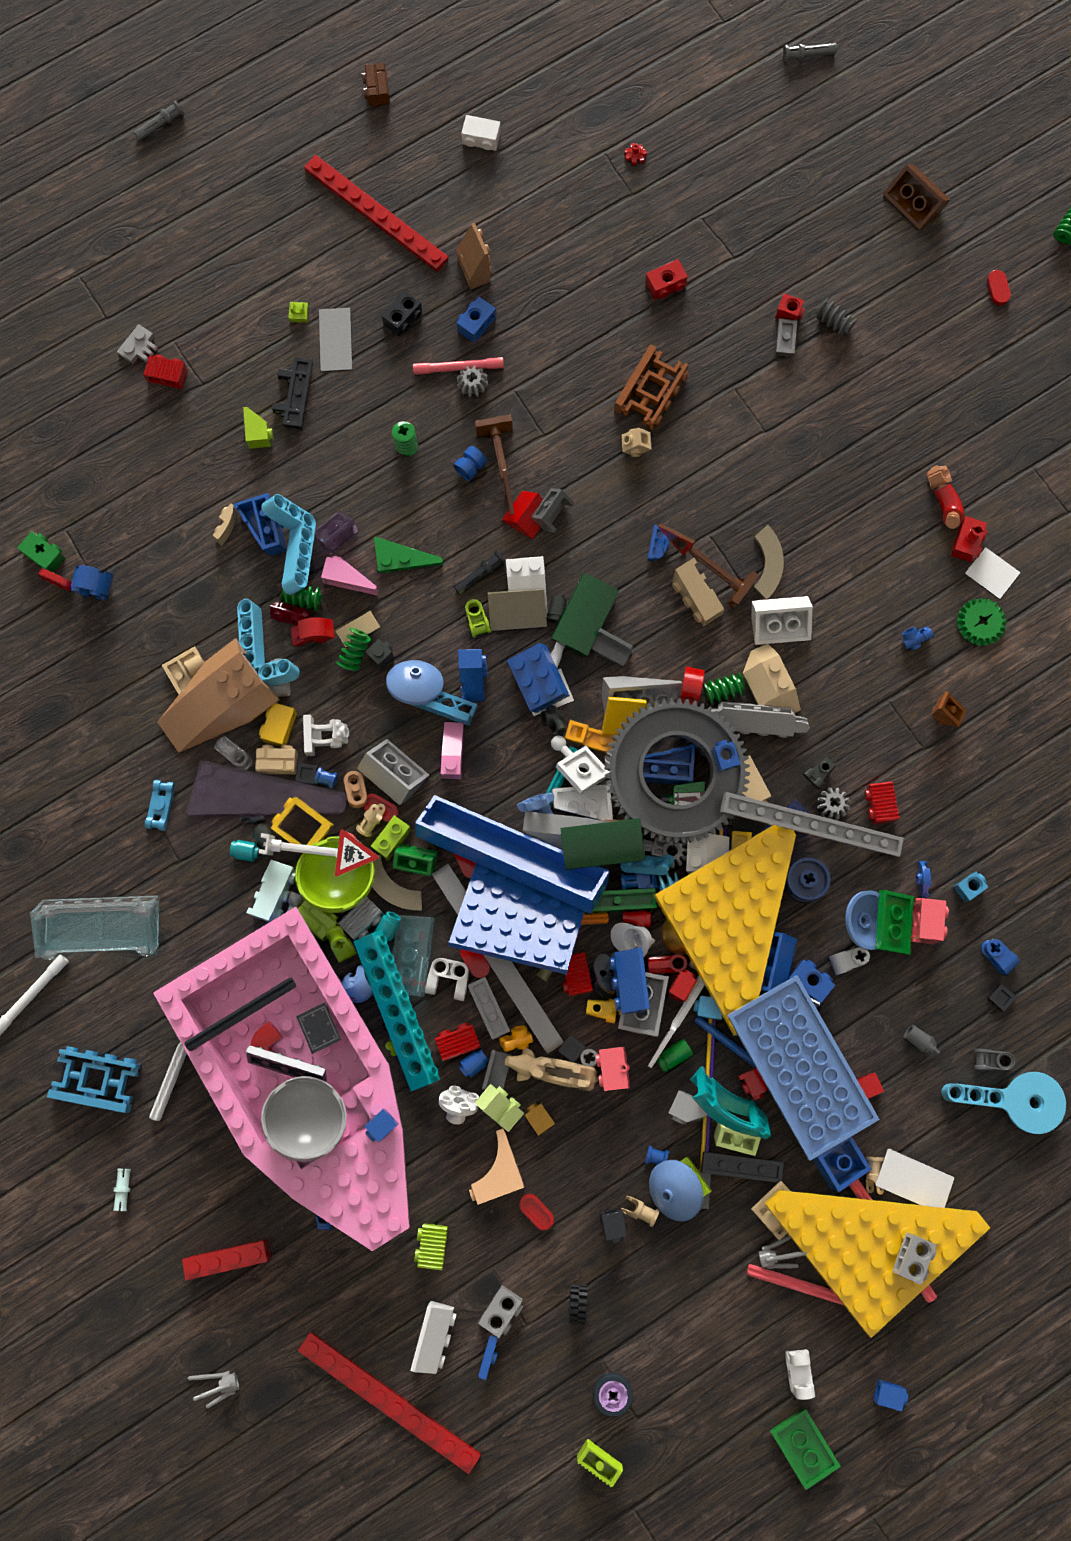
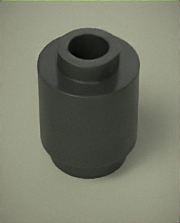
[547,594,568,623]
[252,824,279,850]

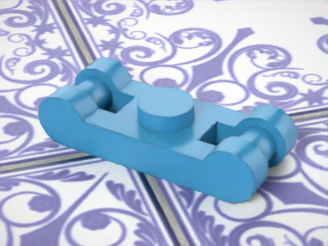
[145,780,175,831]
[620,854,674,875]

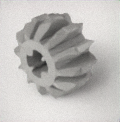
[457,365,488,397]
[817,787,850,820]

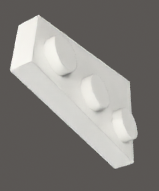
[552,785,613,821]

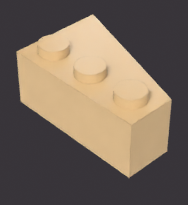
[672,558,724,627]

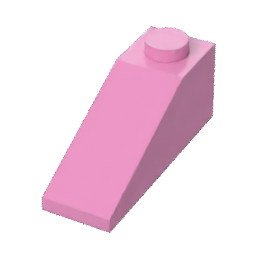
[321,556,378,596]
[441,722,464,779]

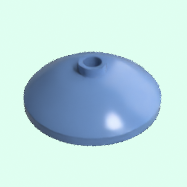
[386,660,443,705]
[845,891,879,950]
[649,1160,703,1221]

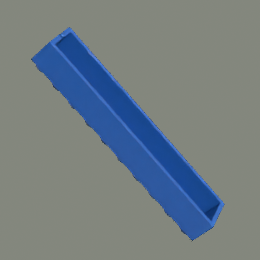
[415,795,609,914]

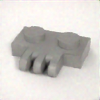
[117,324,158,364]

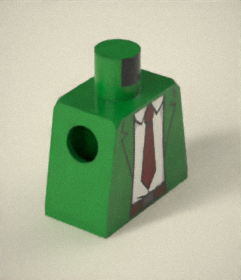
[661,782,705,805]

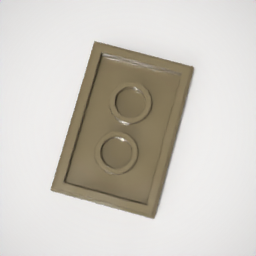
[488,588,547,631]

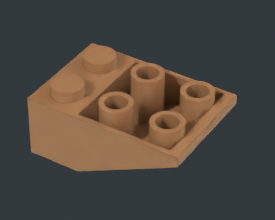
[457,223,492,289]

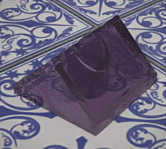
[314,511,358,555]

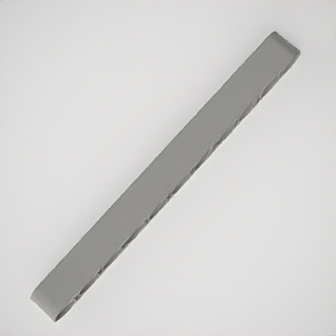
[432,864,564,1054]

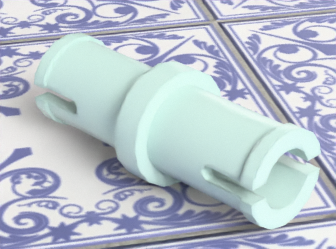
[113,1169,131,1211]

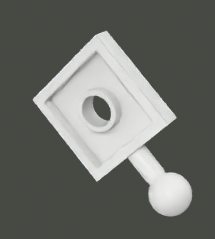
[551,736,609,794]

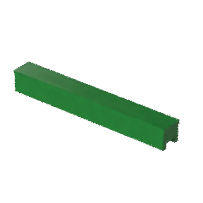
[584,888,657,913]

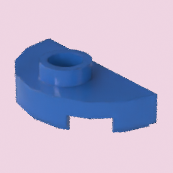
[647,524,669,561]
[916,861,931,899]
[478,1335,498,1380]

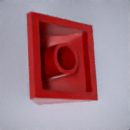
[502,491,543,540]

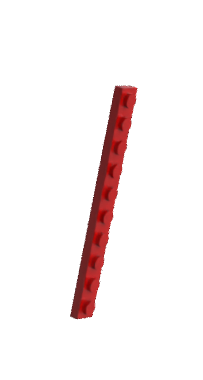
[304,155,448,272]
[298,1332,481,1474]

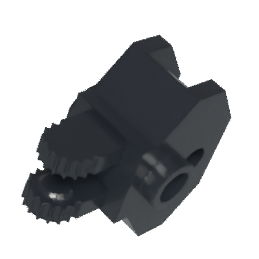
[589,954,616,999]

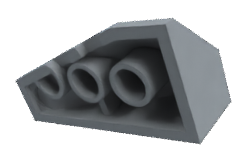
[602,676,682,713]
[522,811,606,850]

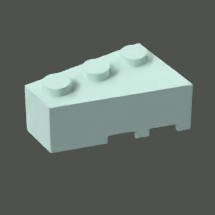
[246,860,296,923]

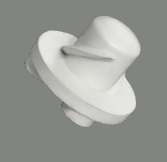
[439,1086,479,1124]

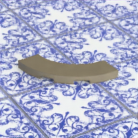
[753,525,784,600]
[372,855,422,911]

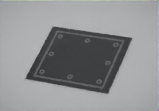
[296,1003,341,1054]

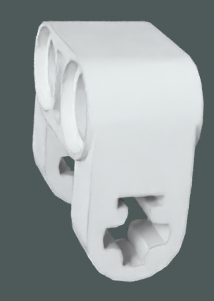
[425,958,469,1001]
[785,1349,815,1400]

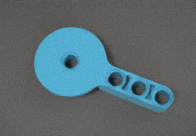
[941,1072,1066,1134]

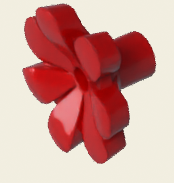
[624,143,647,165]

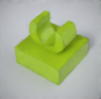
[289,302,309,323]

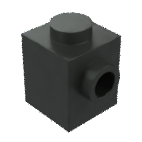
[365,639,394,671]

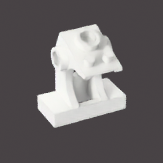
[303,715,349,756]

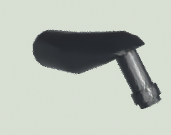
[238,814,266,824]

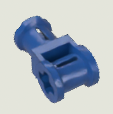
[620,873,660,890]

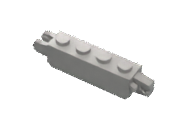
[705,702,810,738]

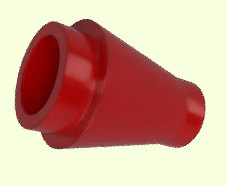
[623,910,652,928]

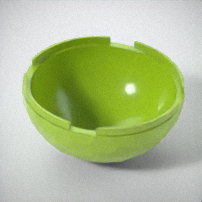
[295,837,375,913]

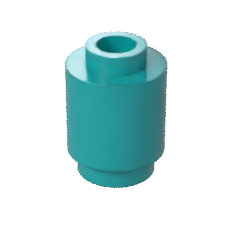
[230,840,260,862]
[374,911,401,941]

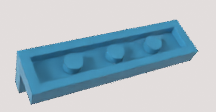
[410,692,478,726]

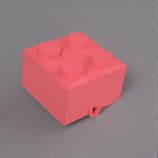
[911,898,949,944]
[596,1047,630,1091]

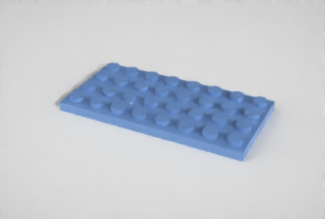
[727,975,880,1161]

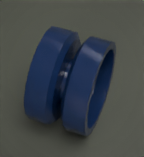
[784,857,831,904]

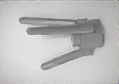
[758,1235,807,1270]
[188,1371,239,1408]

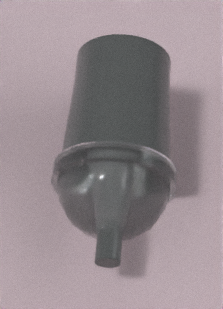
[904,1025,940,1055]

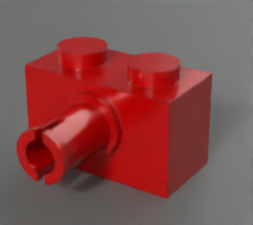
[950,516,988,563]

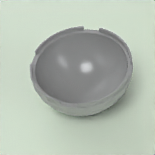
[261,1076,347,1162]

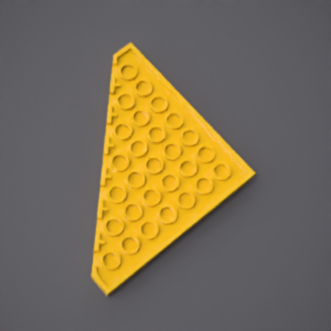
[654,825,796,1035]
[764,1190,990,1338]

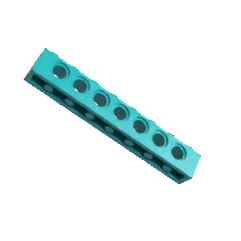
[353,930,440,1091]

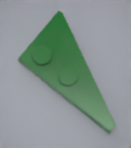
[374,537,443,573]

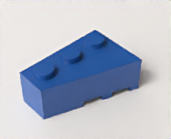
[233,493,287,556]
[458,649,488,702]
[643,743,695,785]

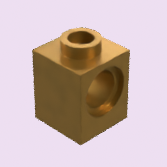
[525,1102,555,1136]

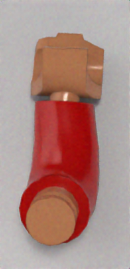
[926,465,965,529]

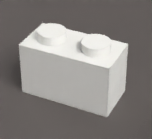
[461,115,501,151]

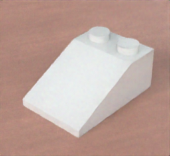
[506,556,548,617]

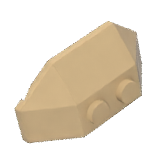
[743,644,801,713]

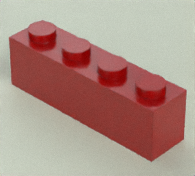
[182,1238,271,1281]

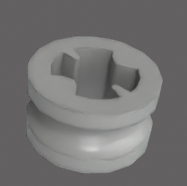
[580,1049,597,1067]

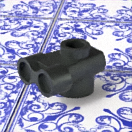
[540,705,567,738]
[802,757,836,790]

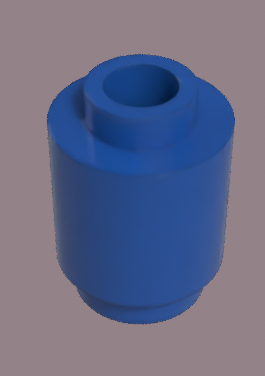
[459,1049,489,1078]

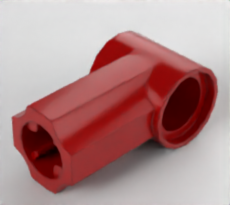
[648,954,687,974]

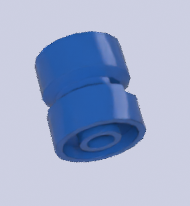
[453,446,487,481]

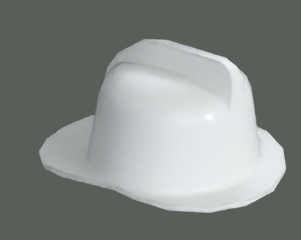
[611,923,655,957]

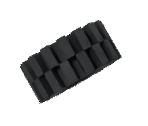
[569,1284,588,1324]

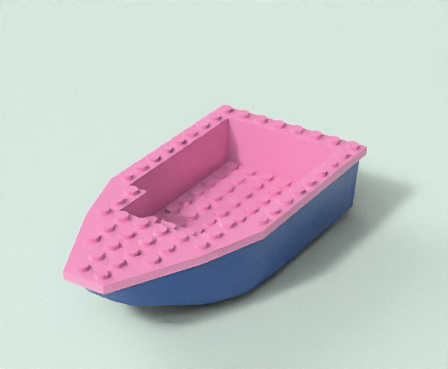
[153,907,410,1251]

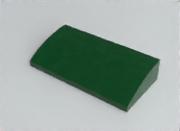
[551,573,619,657]
[560,818,646,870]

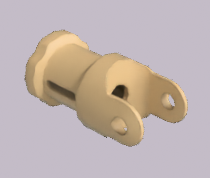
[356,804,385,837]
[866,1157,884,1195]
[621,1196,660,1227]

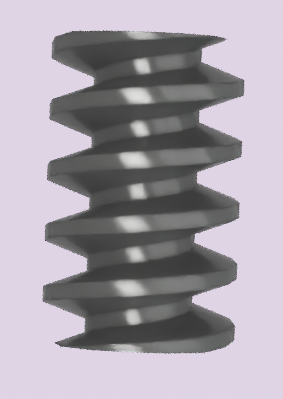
[816,298,857,336]

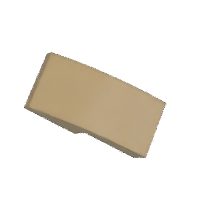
[213,504,237,546]
[336,611,380,647]

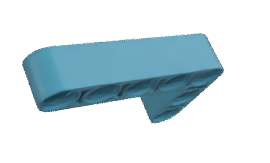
[262,494,316,595]
[237,599,300,687]

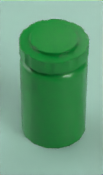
[656,1038,693,1073]

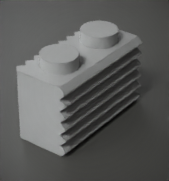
[338,897,384,940]

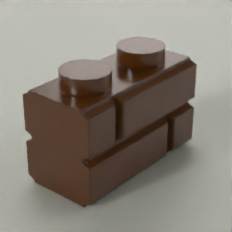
[362,63,390,106]

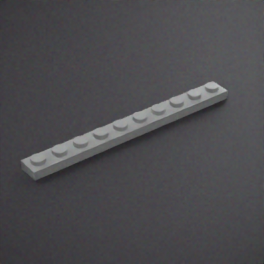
[720,792,904,857]

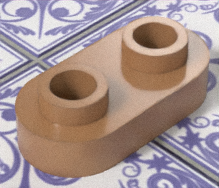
[344,771,367,808]

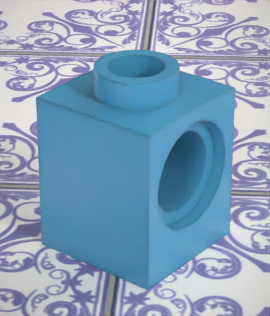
[953,871,988,903]
[693,996,722,1020]

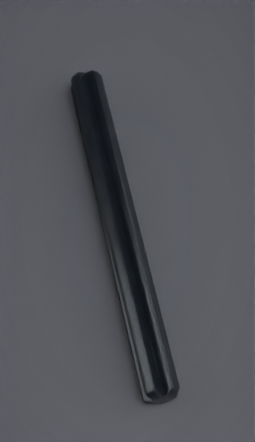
[185,977,296,1051]

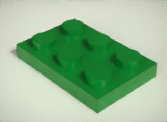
[875,890,914,955]
[770,1407,841,1490]

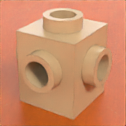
[622,428,651,457]

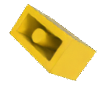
[259,703,297,747]

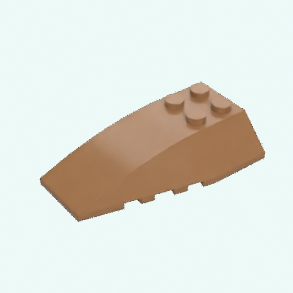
[157,639,280,753]

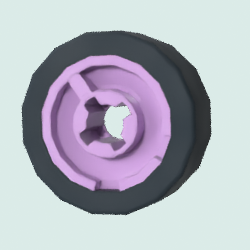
[593,1372,633,1417]

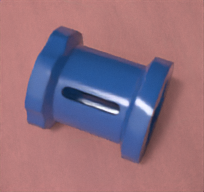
[314,767,338,789]
[645,1145,669,1165]

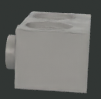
[892,1232,936,1285]
[478,1285,523,1338]

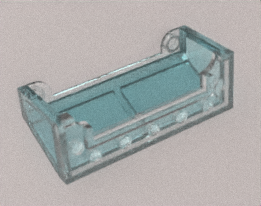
[30,896,159,960]

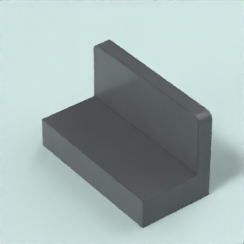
[591,628,633,668]
[482,1050,512,1090]

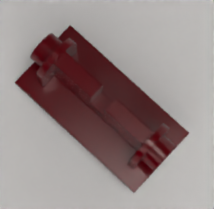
[270,601,310,626]

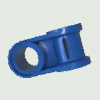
[981,939,1020,976]

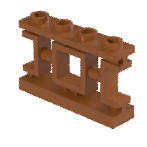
[614,344,689,430]

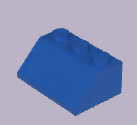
[760,932,797,993]
[609,947,650,1015]

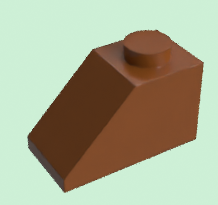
[931,691,967,727]

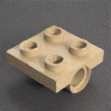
[162,646,205,694]
[751,1181,790,1241]

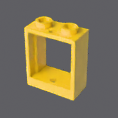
[271,797,334,846]

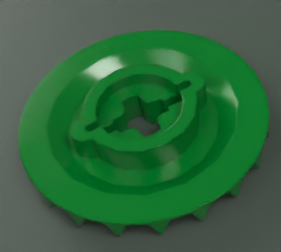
[957,598,1007,646]

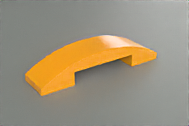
[565,720,615,753]

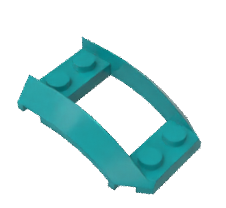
[690,1066,771,1139]

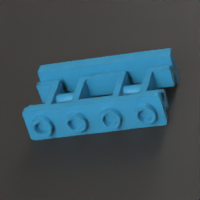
[47,1046,141,1113]

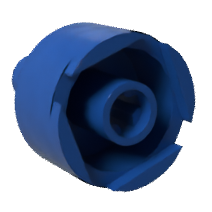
[71,565,114,601]

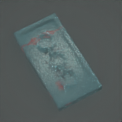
[390,915,435,997]

